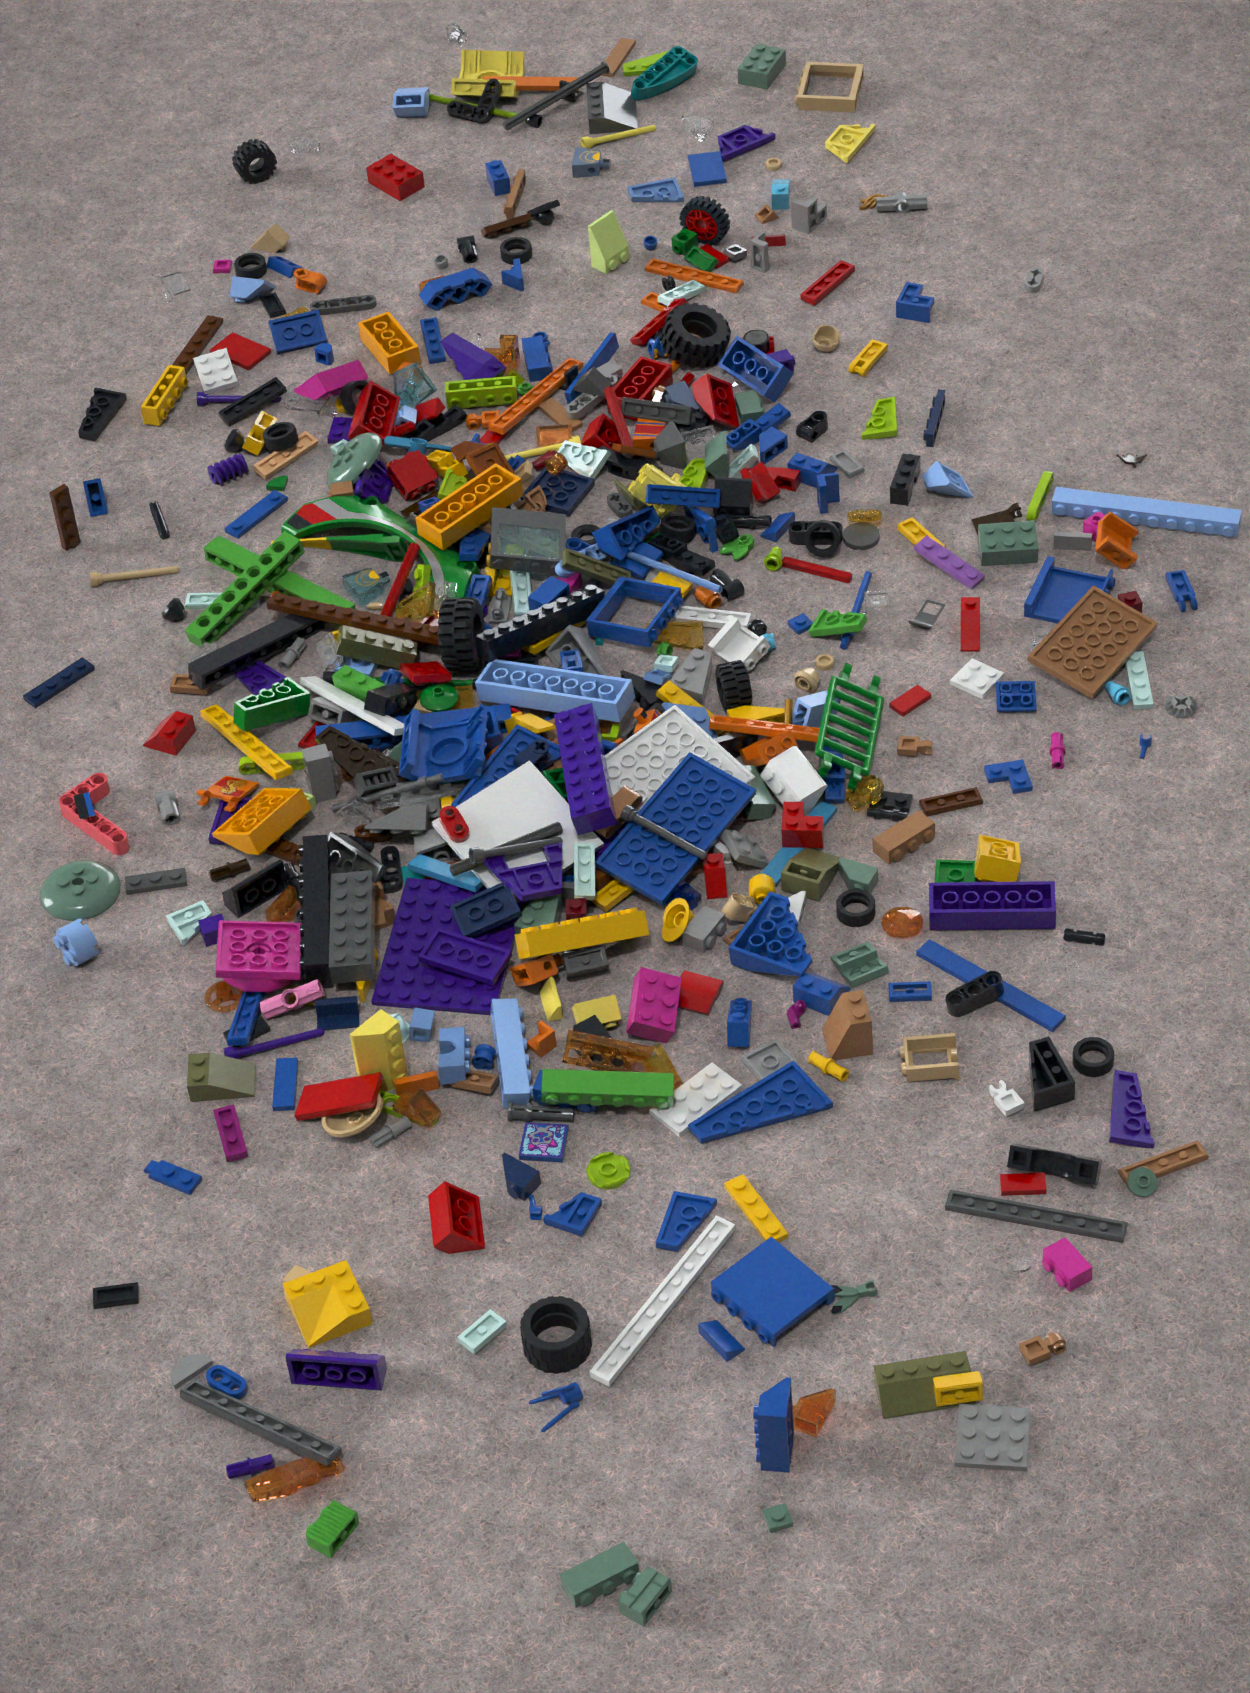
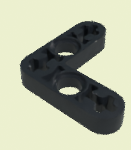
[447,79,502,124]
[378,846,403,894]

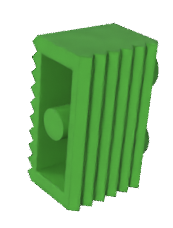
[306,1500,359,1558]

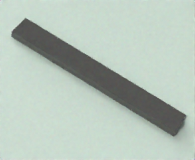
[945,1190,1128,1243]
[179,1379,342,1466]

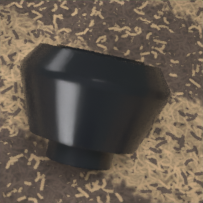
[224,429,245,452]
[162,598,186,622]

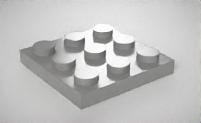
[955,1404,1030,1472]

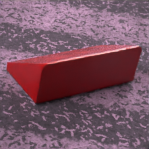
[751,234,786,247]
[415,397,445,425]

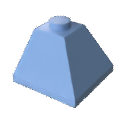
[230,276,276,303]
[922,460,974,498]

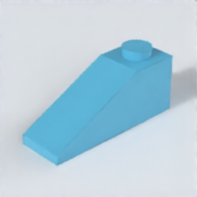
[771,179,790,210]

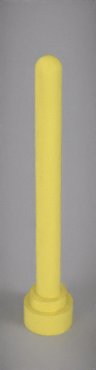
[581,125,656,149]
[505,435,581,461]

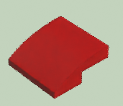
[678,970,724,1016]

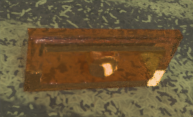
[536,424,573,447]

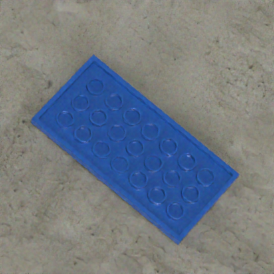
[595,752,756,905]

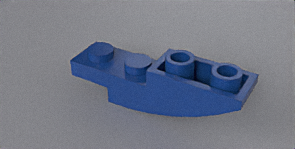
[726,403,791,450]
[819,739,845,804]

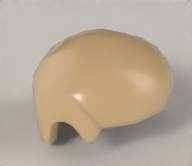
[812,325,840,352]

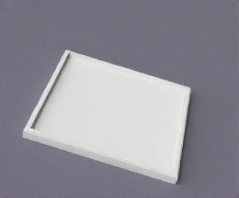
[432,760,604,902]

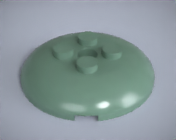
[327,433,382,488]
[40,860,120,921]

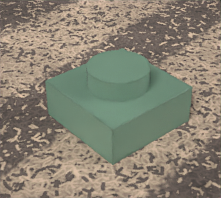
[763,1503,793,1533]

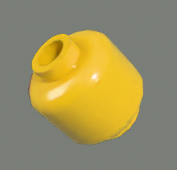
[748,874,775,904]

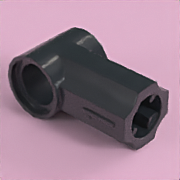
[457,235,478,264]
[709,568,745,602]

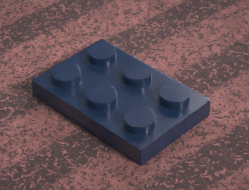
[450,883,522,938]

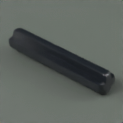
[149,501,170,540]

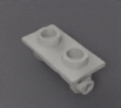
[488,588,512,623]

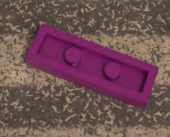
[213,1104,248,1162]

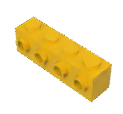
[141,365,188,426]

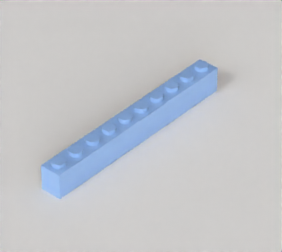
[1052,487,1242,537]

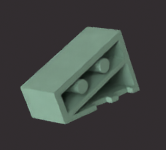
[514,894,563,934]

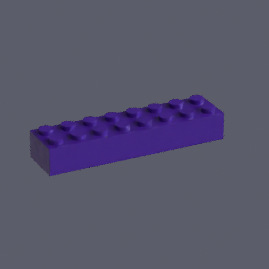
[554,703,617,836]

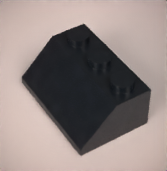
[222,859,288,918]

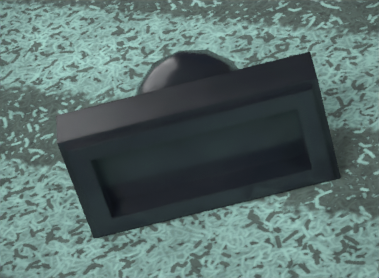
[527,200,560,225]

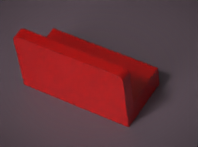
[740,462,780,504]

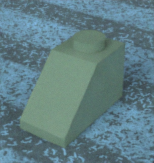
[839,857,878,894]

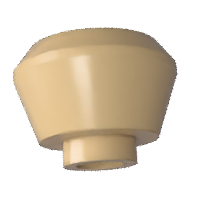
[794,668,819,693]

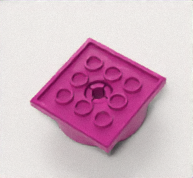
[216,920,302,993]

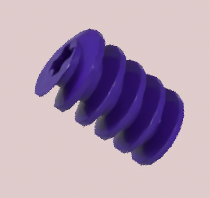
[207,453,248,485]

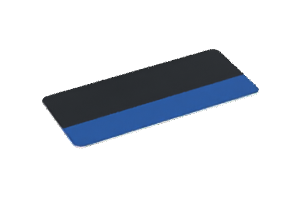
[74,792,95,819]

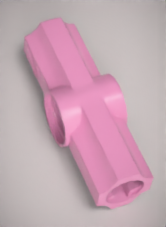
[260,979,325,1020]

